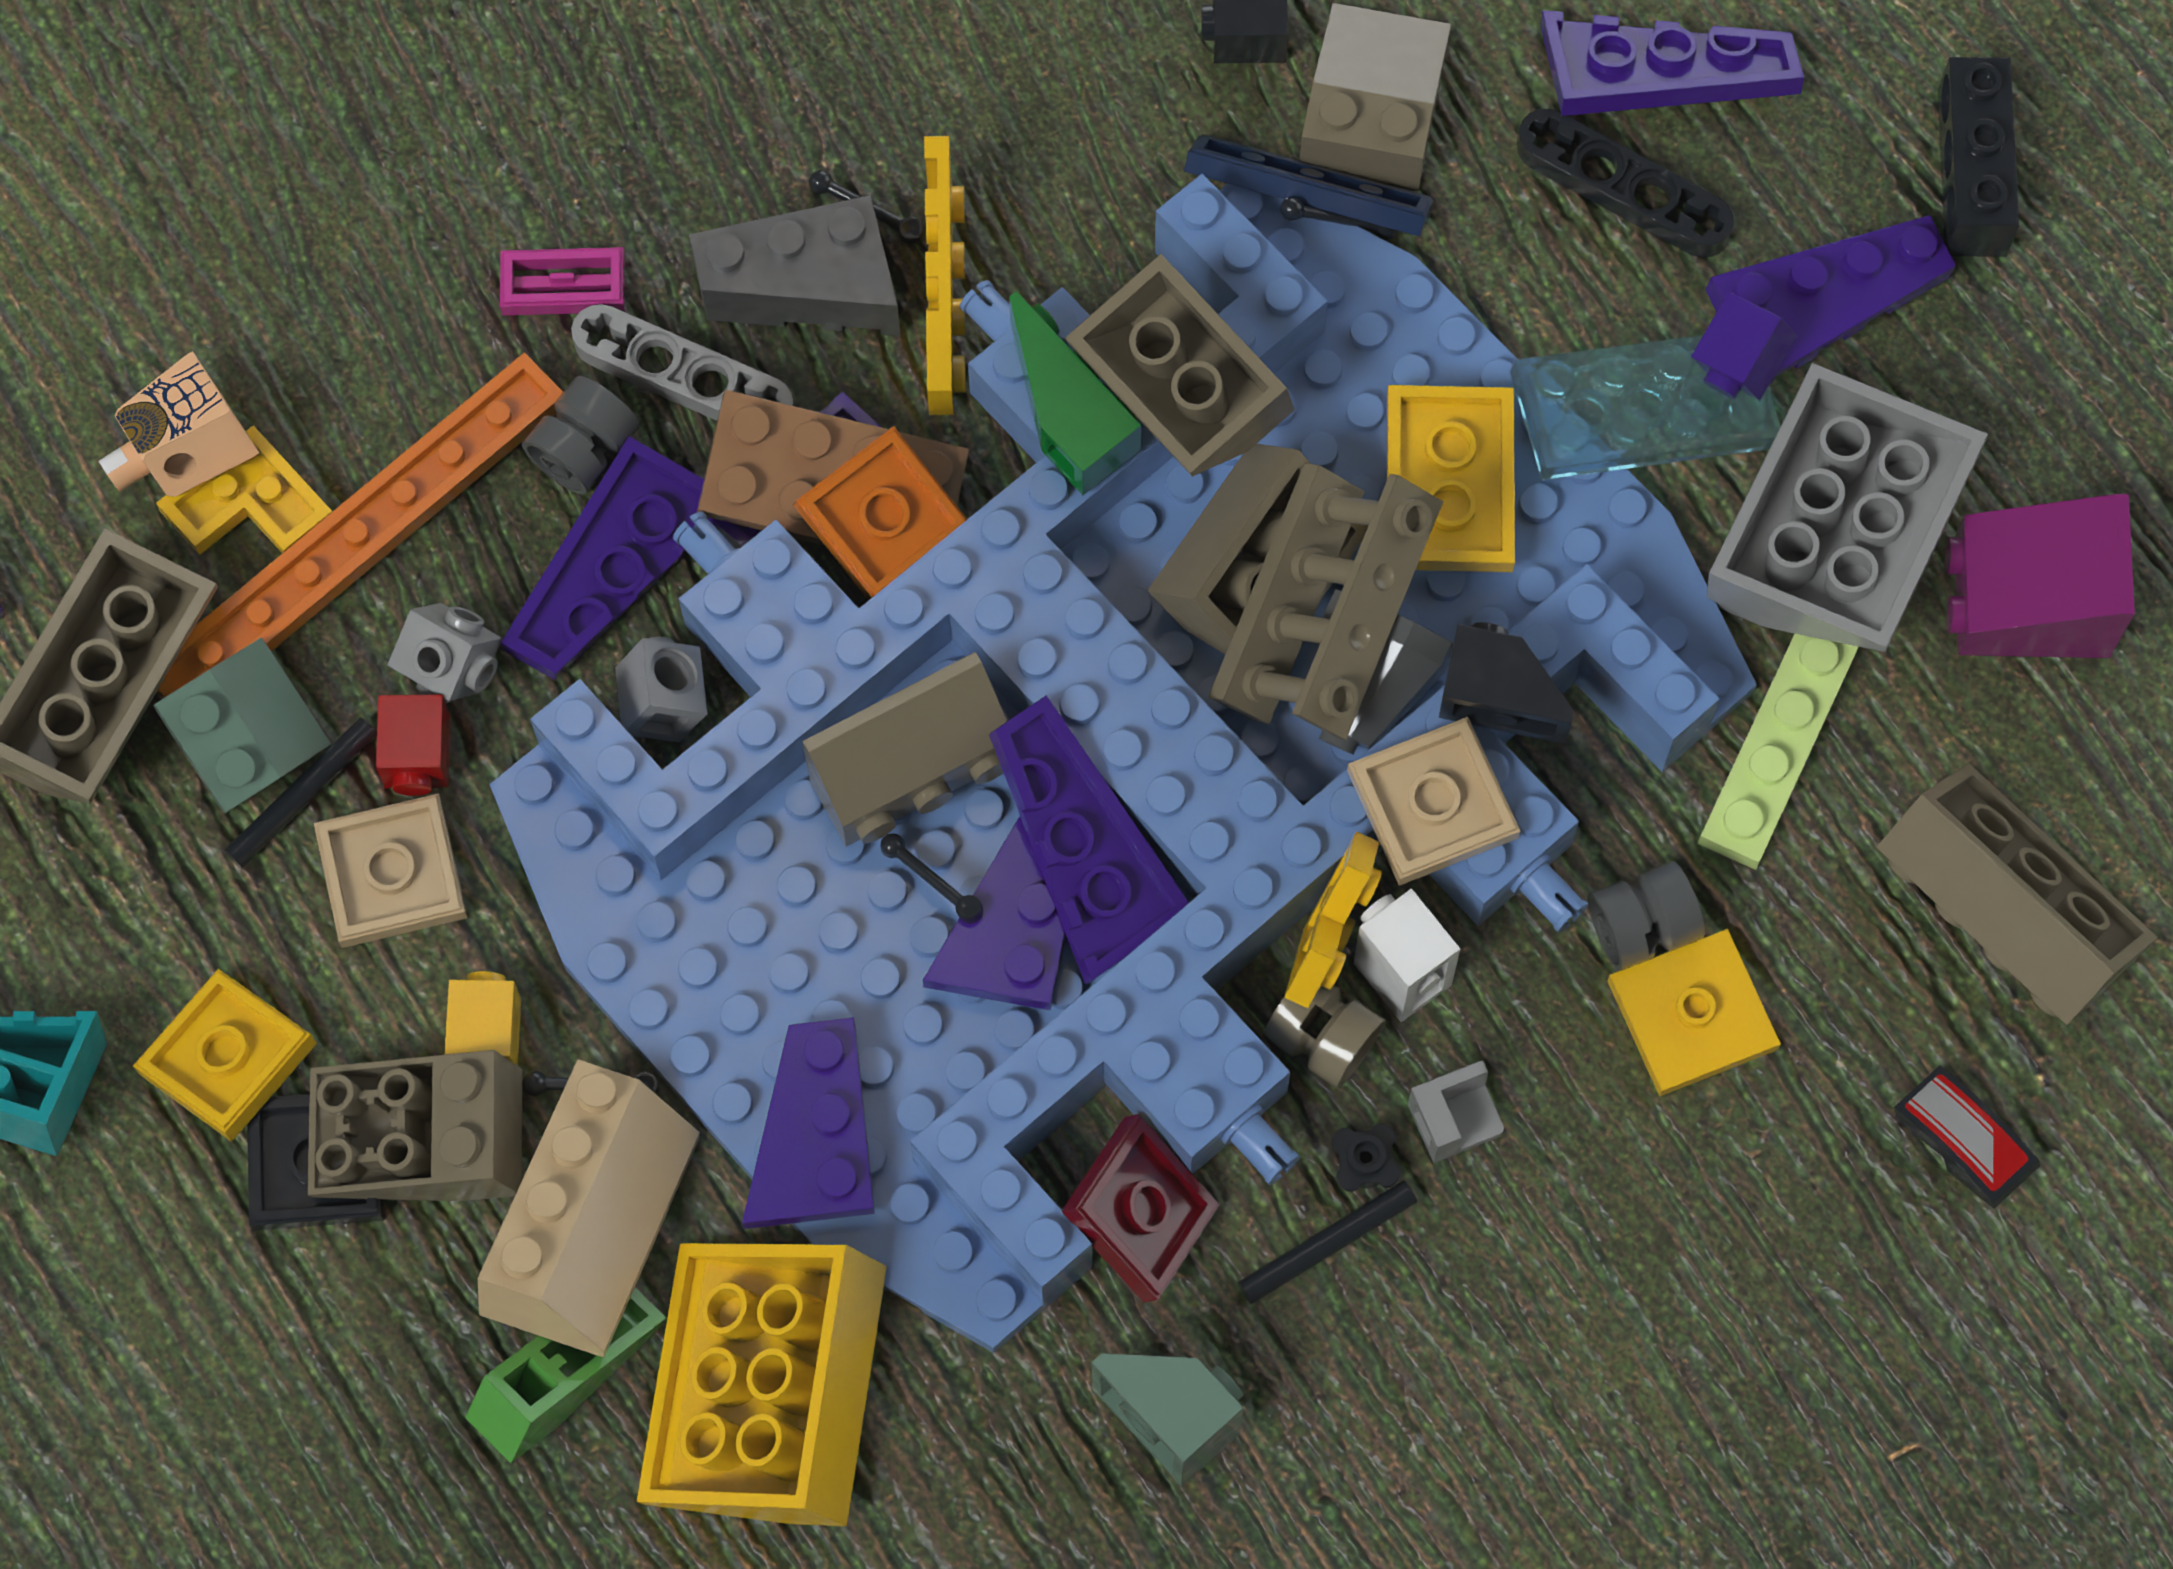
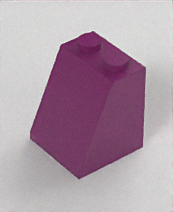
[1945,494,2135,658]

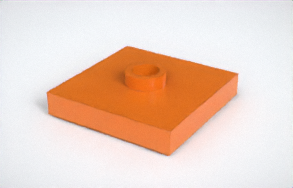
[793,426,967,601]

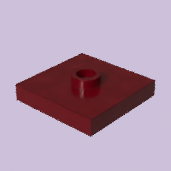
[1061,1114,1220,1303]

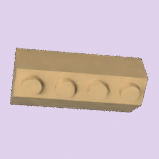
[477,1059,700,1358]

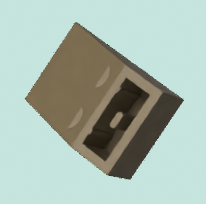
[308,1050,522,1201]

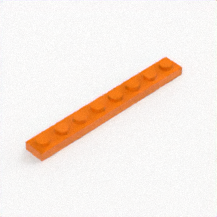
[157,352,563,698]

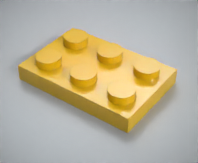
[1386,385,1515,572]

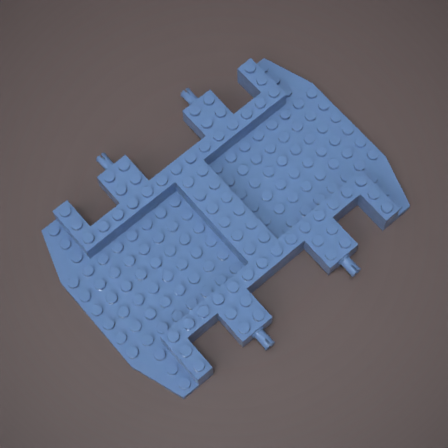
[490,174,1757,1353]

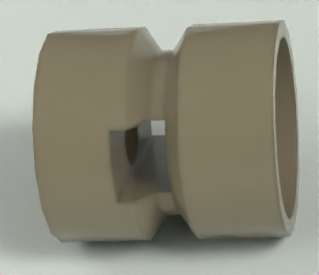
[1263,984,1386,1089]

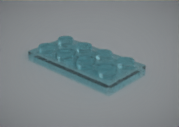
[1510,335,1781,480]

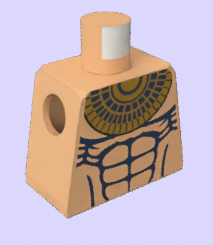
[99,351,259,497]

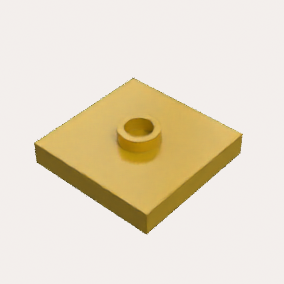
[1607,929,1781,1097]
[133,968,317,1142]

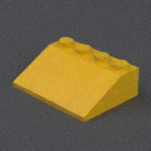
[636,1243,887,1526]

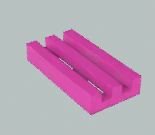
[500,247,625,316]

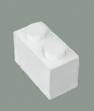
[1353,888,1460,1023]

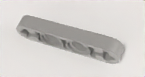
[571,304,794,421]

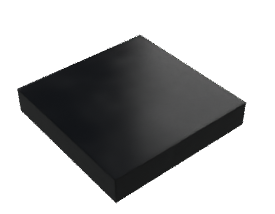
[247,1094,384,1231]

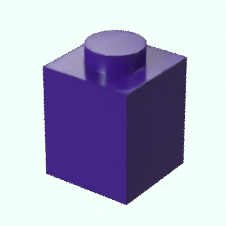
[1691,291,1798,401]

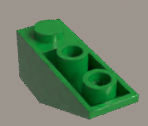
[1009,291,1142,496]

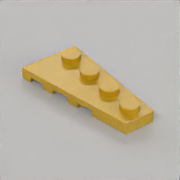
[924,136,966,415]

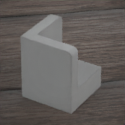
[1408,1061,1504,1163]

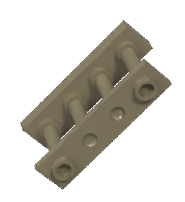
[1208,463,1443,740]

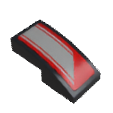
[1894,1065,2040,1209]

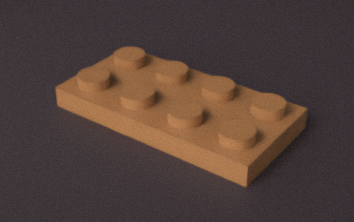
[696,389,969,545]

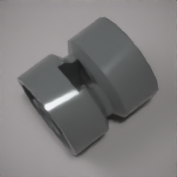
[522,376,639,495]
[1587,861,1705,971]

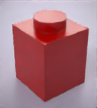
[376,694,450,796]

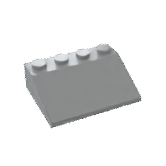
[1707,363,1988,652]

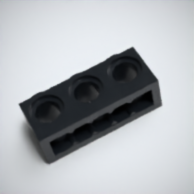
[1937,57,2019,257]

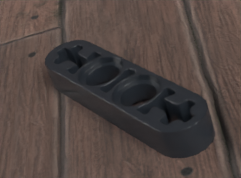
[1517,108,1734,258]

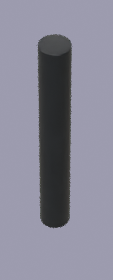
[223,717,377,869]
[1237,1180,1417,1305]

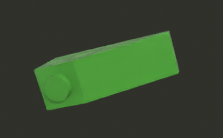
[465,1287,667,1463]

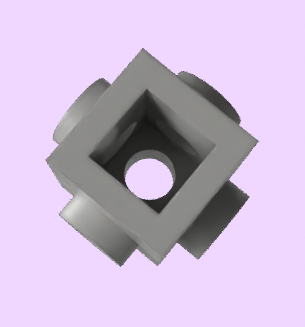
[387,603,502,703]

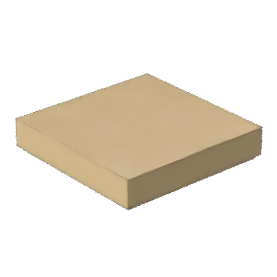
[1347,717,1521,886]
[314,793,467,948]

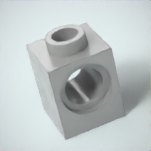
[615,637,707,742]

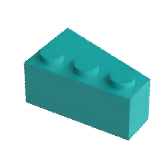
[0,1011,108,1156]

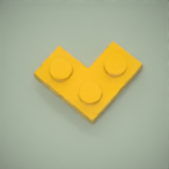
[156,425,332,555]
[1284,831,1382,1008]

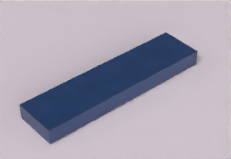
[1184,134,1434,237]

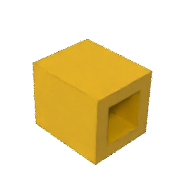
[444,971,521,1066]

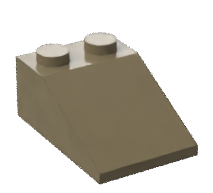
[1300,3,1451,191]

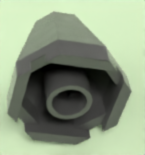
[1319,589,1454,755]

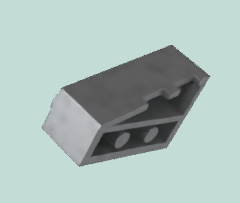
[689,195,901,336]

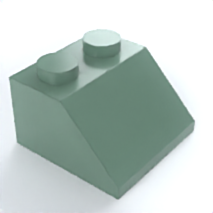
[153,637,331,813]
[1092,1353,1243,1487]

